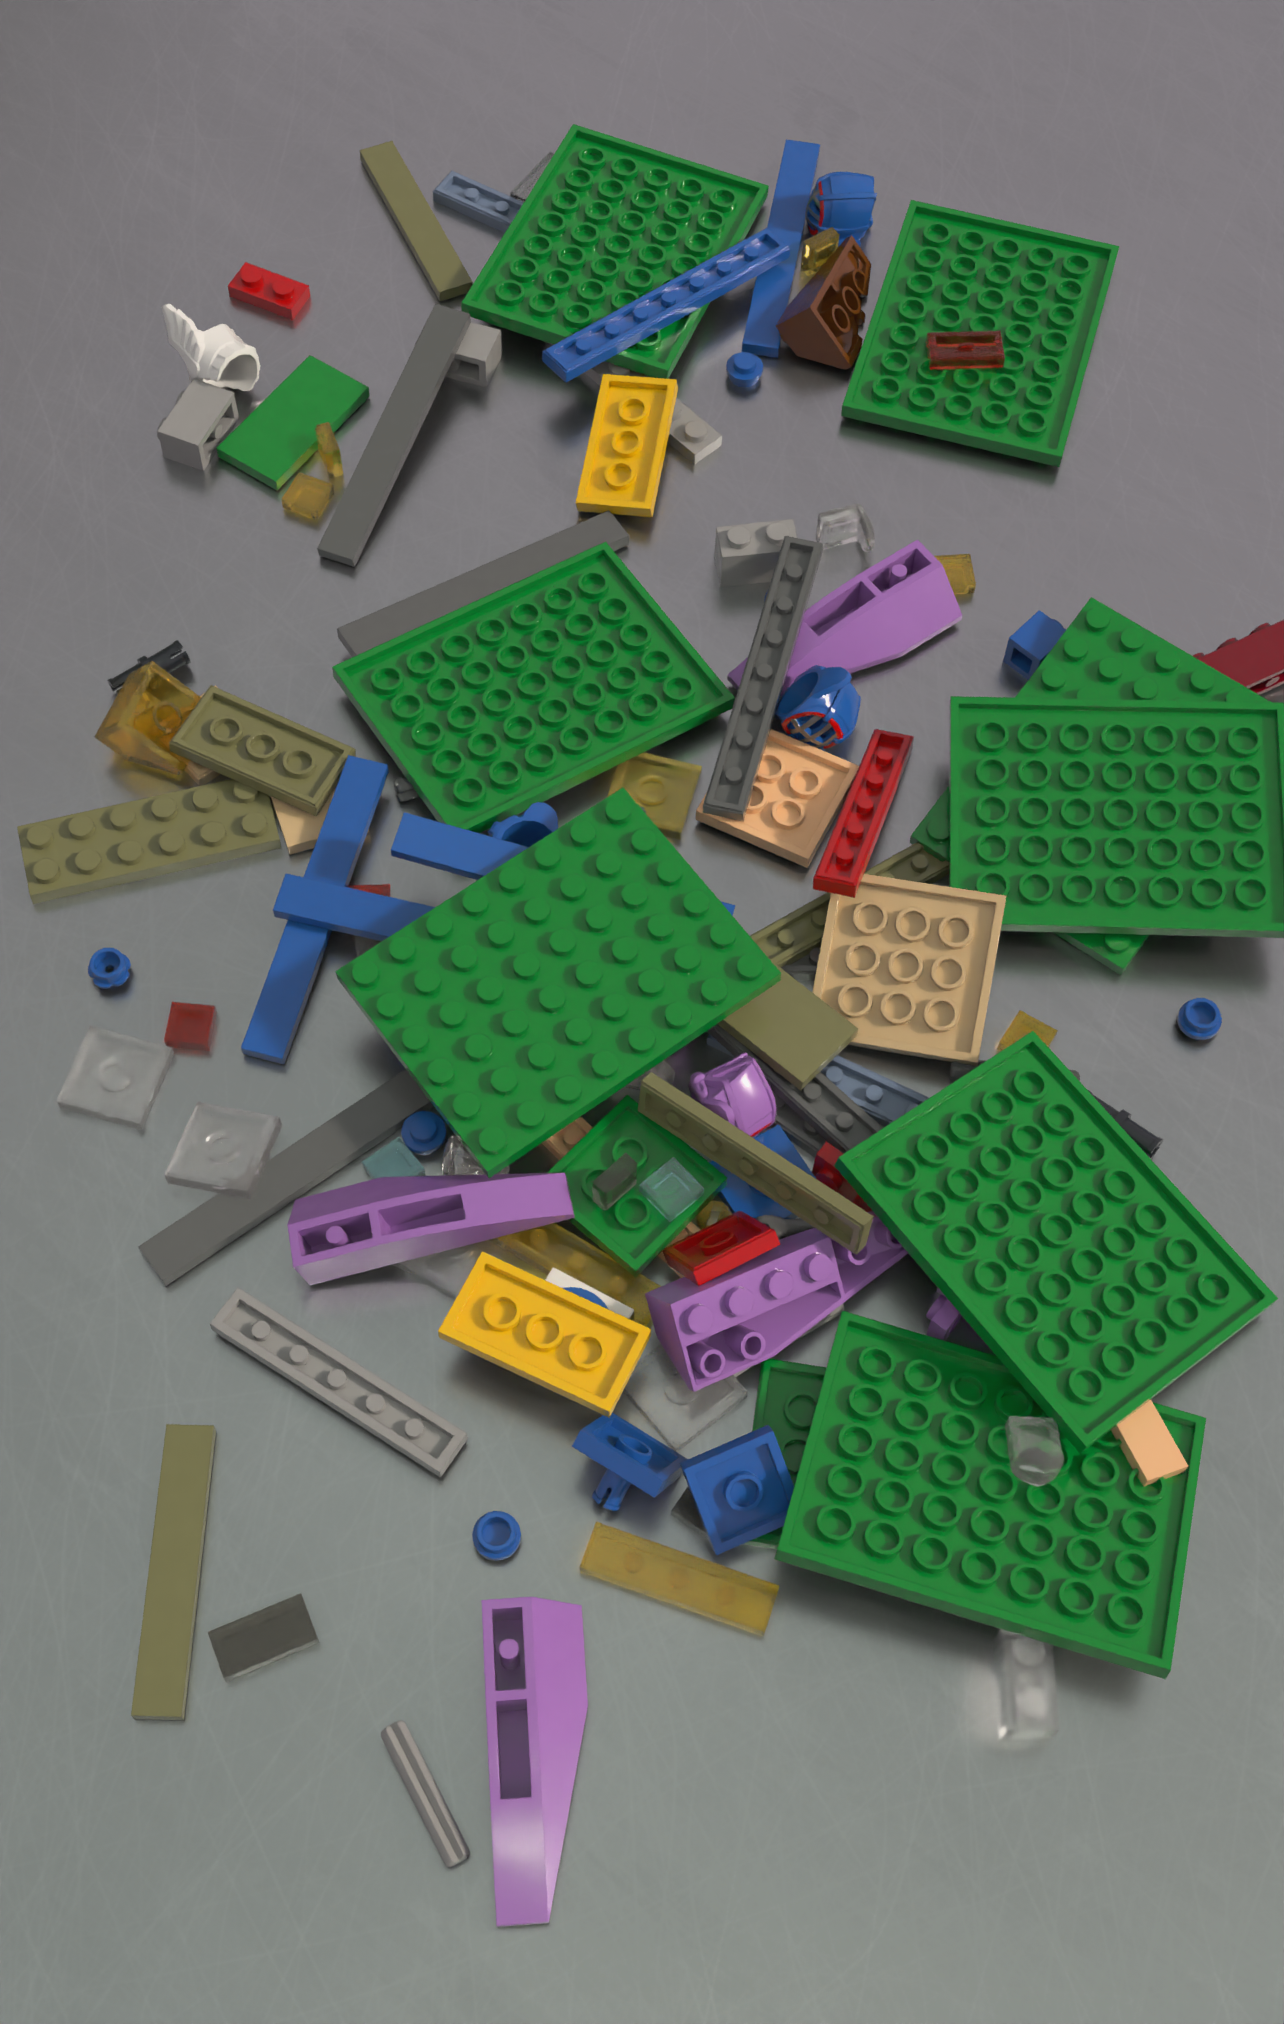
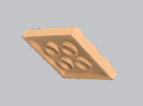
[695,729,859,868]

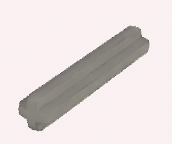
[381,1720,470,1867]

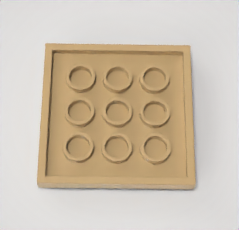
[812,874,1006,1066]

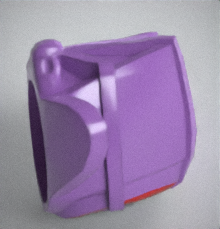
[688,1052,776,1138]

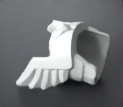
[161,304,261,391]

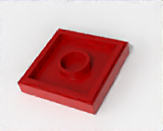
[662,1211,781,1286]

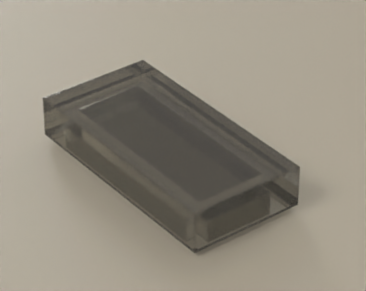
[208,1593,319,1682]

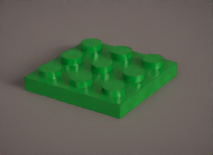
[547,1095,728,1278]

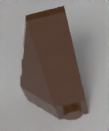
[776,235,871,370]

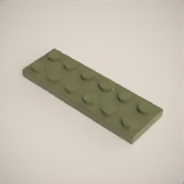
[17,779,282,904]

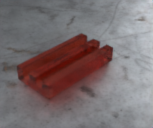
[926,331,1005,370]

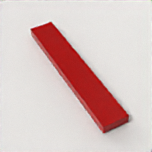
[813,729,914,898]

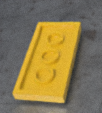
[575,374,678,517]
[438,1251,651,1418]

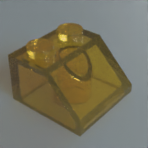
[94,661,201,775]

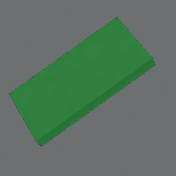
[216,355,370,491]
[744,1359,826,1549]

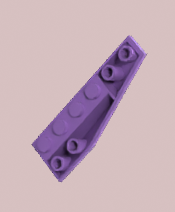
[727,539,962,696]
[287,1173,575,1285]
[645,1211,908,1392]
[481,1597,588,1927]

